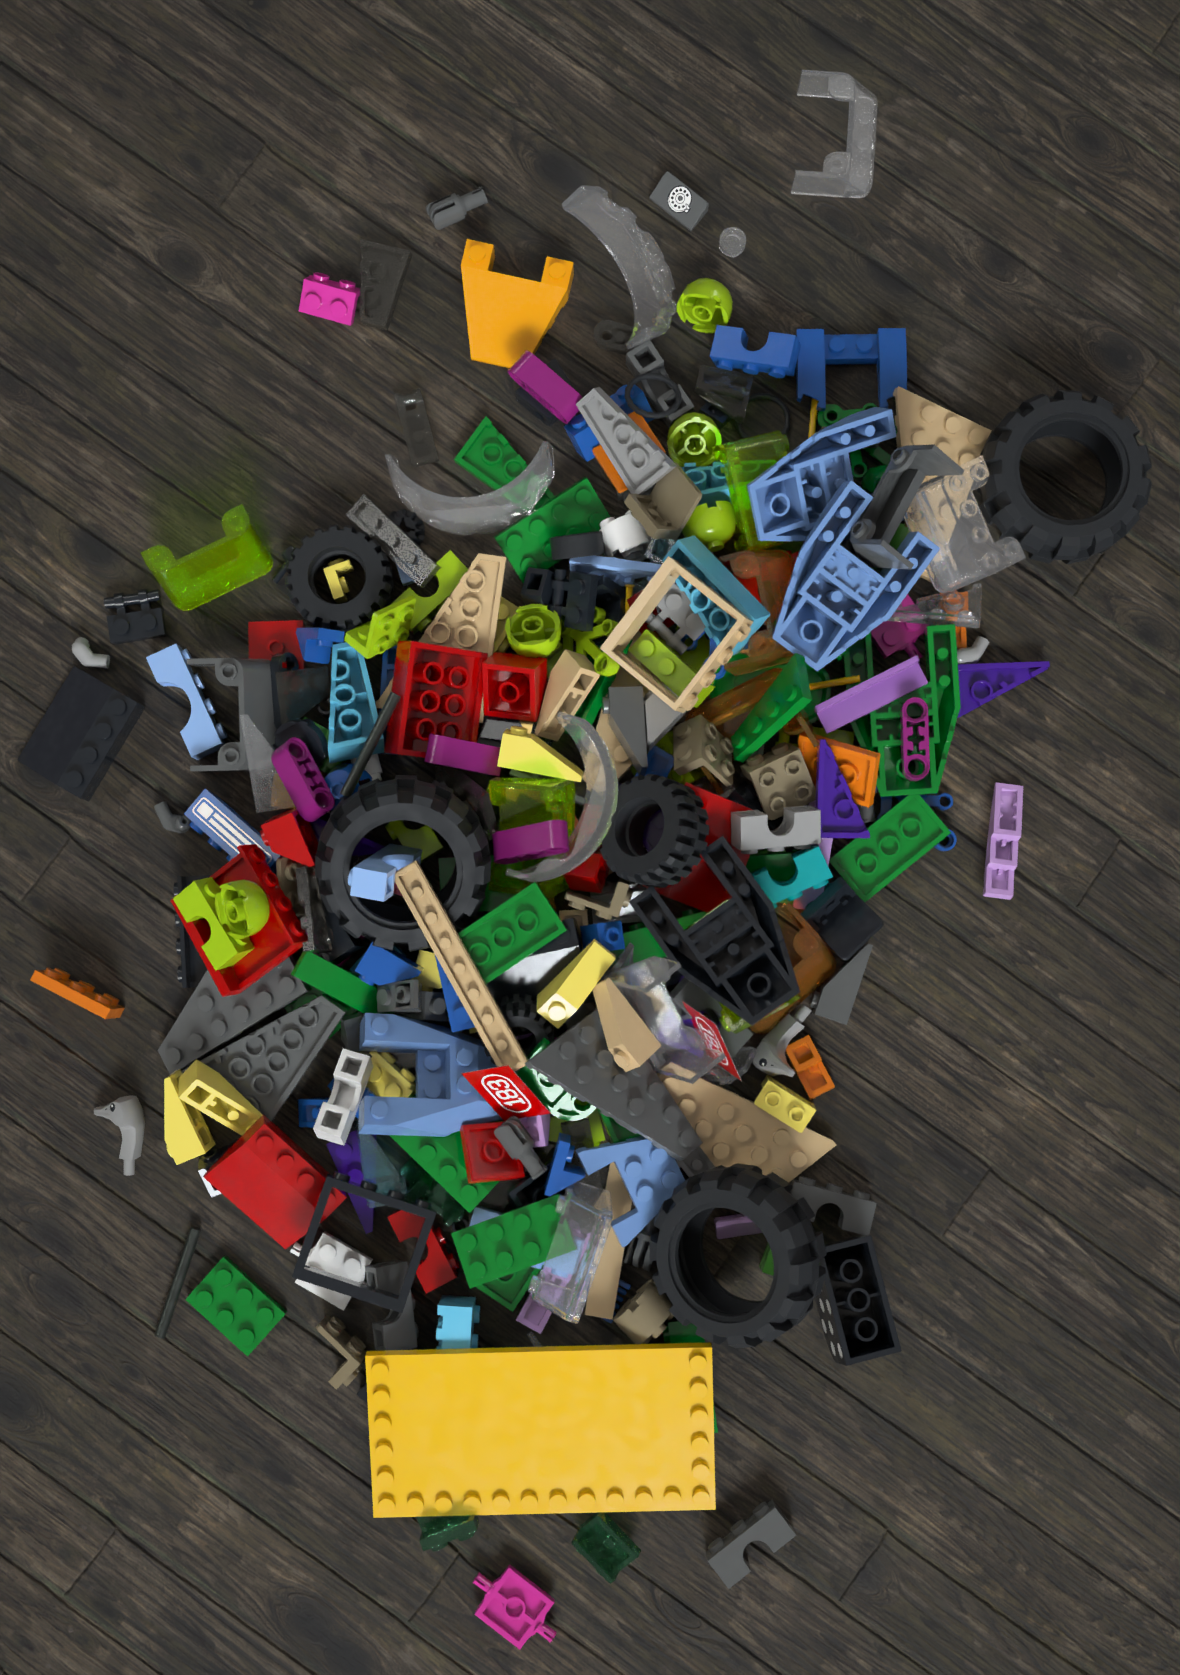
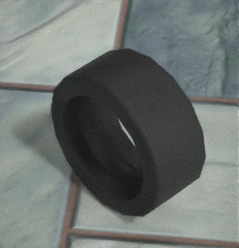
[550,531,604,560]

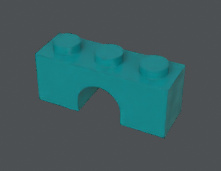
[751,844,833,909]

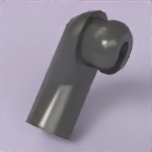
[154,801,191,833]

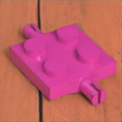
[871,594,930,659]
[472,1564,557,1650]

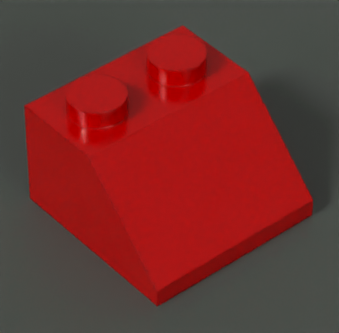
[482,652,547,722]
[260,808,319,867]

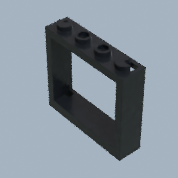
[292,1171,437,1313]

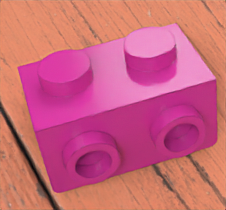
[299,273,362,326]

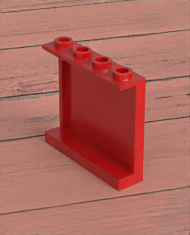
[170,844,310,997]

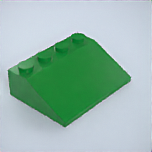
[389,1119,504,1213]

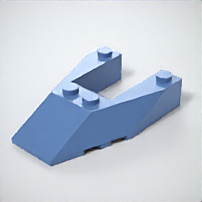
[747,407,911,541]
[772,480,940,671]
[359,1013,502,1137]

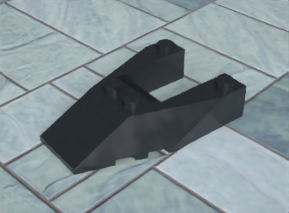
[629,836,800,1026]

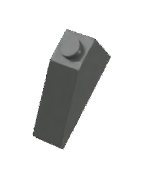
[602,686,648,776]
[809,943,873,1025]

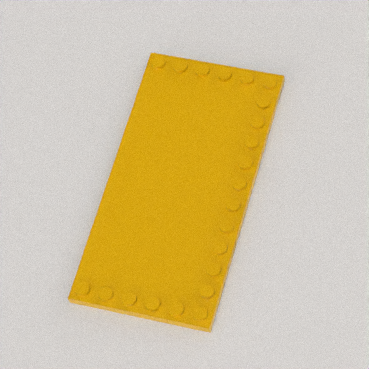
[365,1342,716,1518]

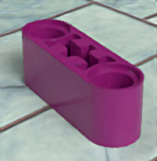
[507,350,583,424]
[900,697,930,781]
[424,734,501,776]
[271,737,335,822]
[492,820,569,864]

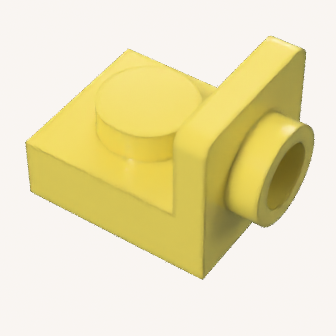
[323,559,354,604]

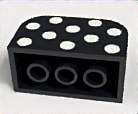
[815,1235,902,1366]

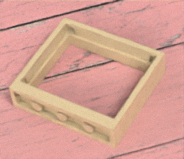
[600,556,753,713]

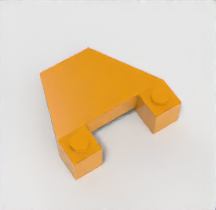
[461,239,574,368]

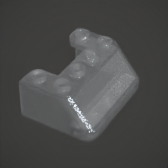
[904,456,1026,594]

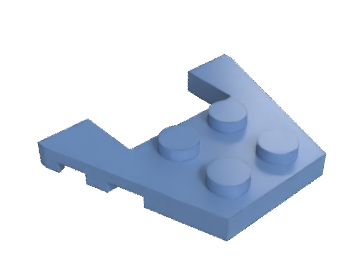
[575,1136,685,1247]

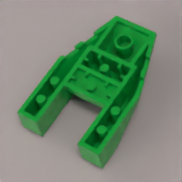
[842,624,961,797]

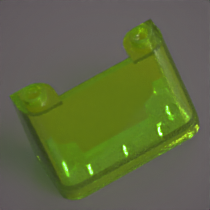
[712,430,793,555]
[141,504,273,611]
[487,777,575,899]

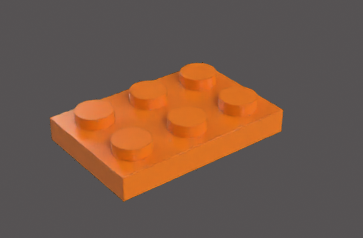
[797,731,881,808]
[30,968,125,1019]

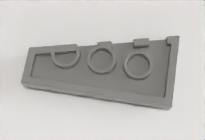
[576,387,677,495]

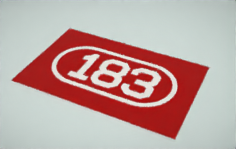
[682,1001,741,1081]
[461,1065,551,1121]

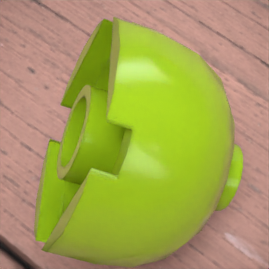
[677,278,733,334]
[667,412,722,467]
[682,501,736,552]
[505,604,562,658]
[215,880,270,939]

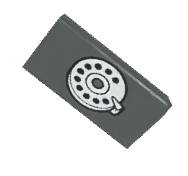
[649,171,709,231]

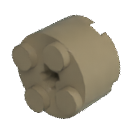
[613,1279,674,1344]

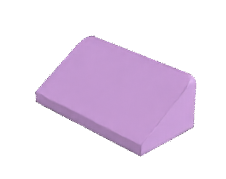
[714,1214,763,1239]

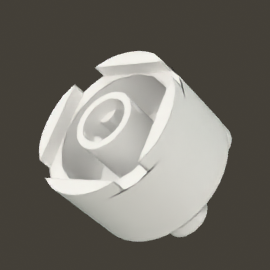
[599,510,660,562]

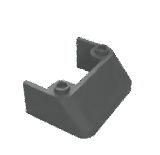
[850,444,964,570]
[187,658,277,771]

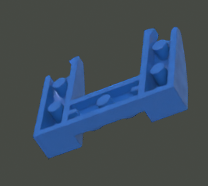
[796,328,907,411]

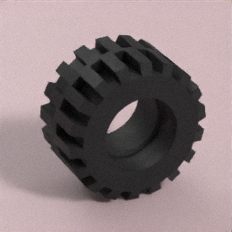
[482,994,554,1065]

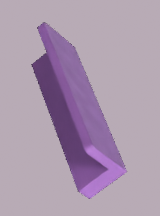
[814,655,928,735]

